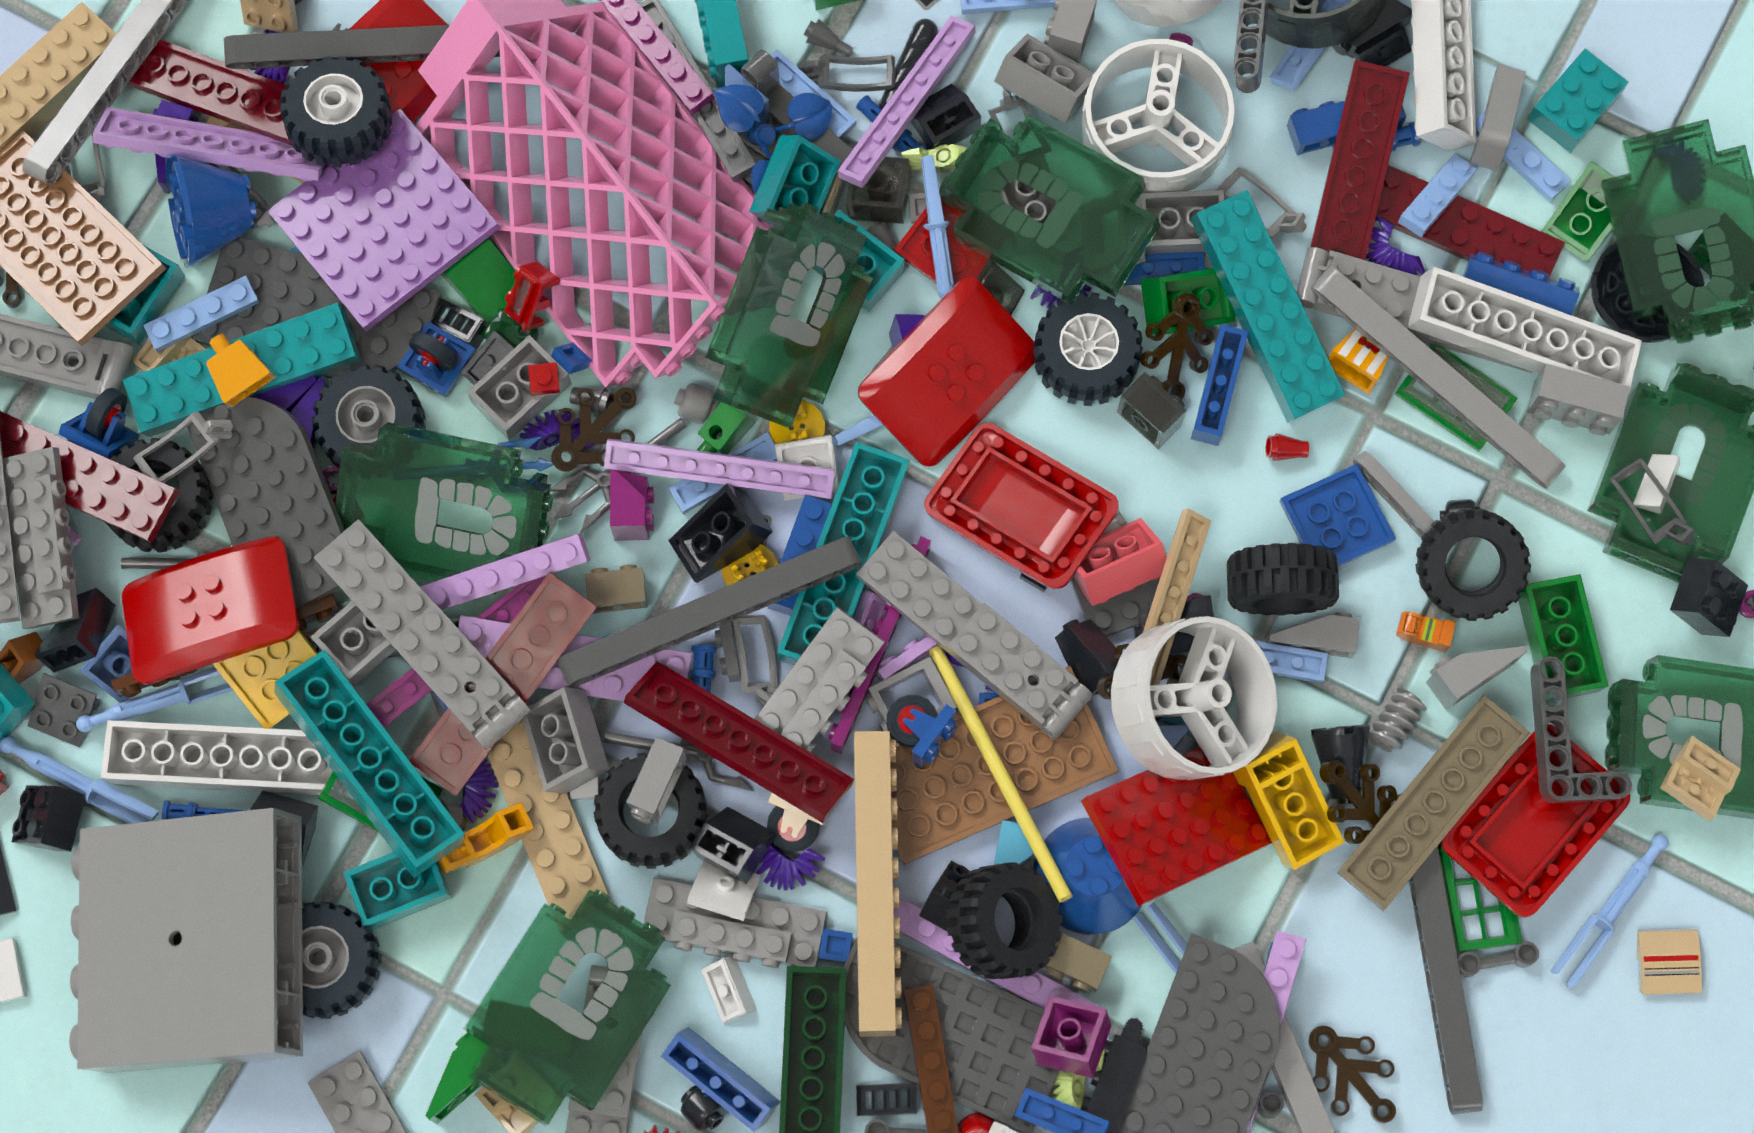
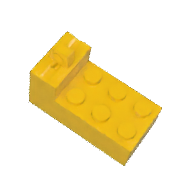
[1233,731,1345,870]

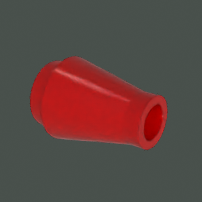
[1265,433,1309,461]

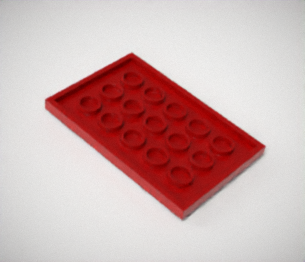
[1081,747,1272,907]

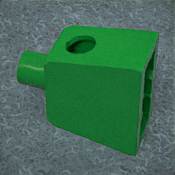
[697,397,756,455]

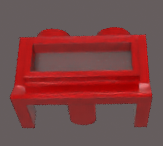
[504,261,561,331]

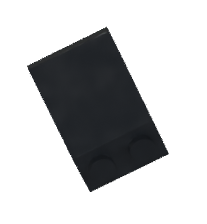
[668,483,773,583]

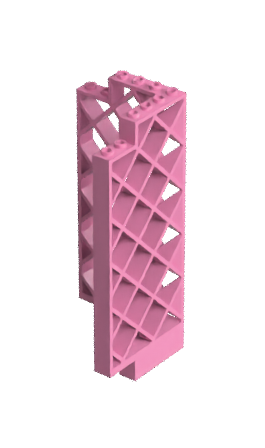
[415,0,799,387]

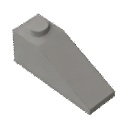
[1266,612,1360,658]

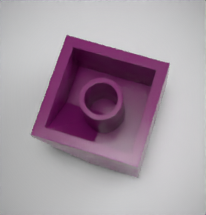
[610,470,654,541]
[1031,996,1112,1078]

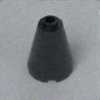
[1311,725,1370,804]

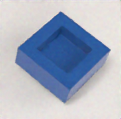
[551,342,592,374]
[819,929,853,963]

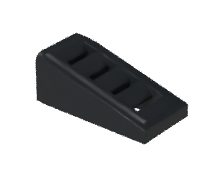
[432,298,488,350]
[856,1083,917,1116]

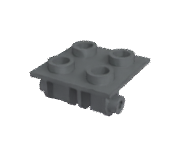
[27,673,101,748]

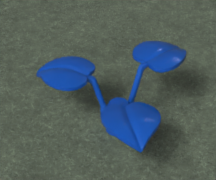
[714,84,832,195]

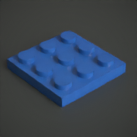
[1279,464,1396,567]

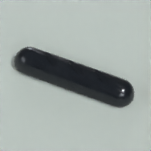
[879,18,938,109]

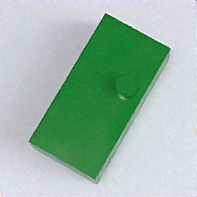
[1518,574,1608,702]

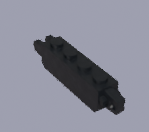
[1080,1018,1147,1133]

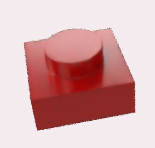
[528,362,560,396]

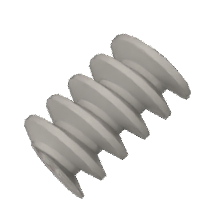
[1369,688,1427,752]

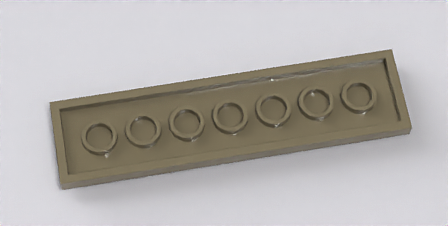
[1337,695,1530,911]

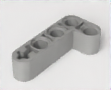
[1470,64,1526,171]

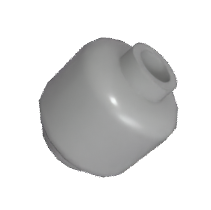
[674,383,718,424]

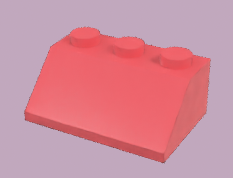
[1074,518,1167,606]

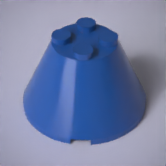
[165,154,256,268]
[1033,818,1142,935]

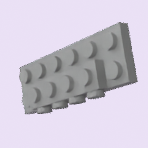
[3,447,79,629]
[755,606,885,752]
[641,878,827,968]

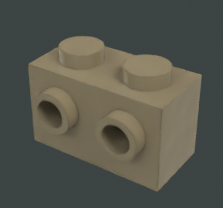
[585,565,648,614]
[1044,933,1112,993]

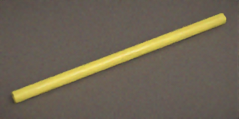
[929,646,1072,902]

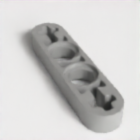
[1353,451,1434,538]

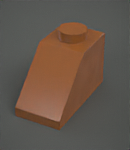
[0,632,44,684]

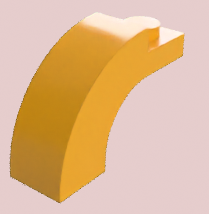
[438,802,534,874]

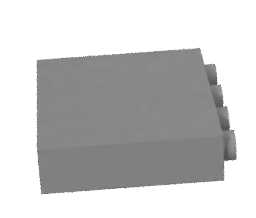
[69,808,303,1073]

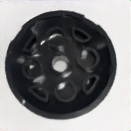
[1591,234,1704,343]

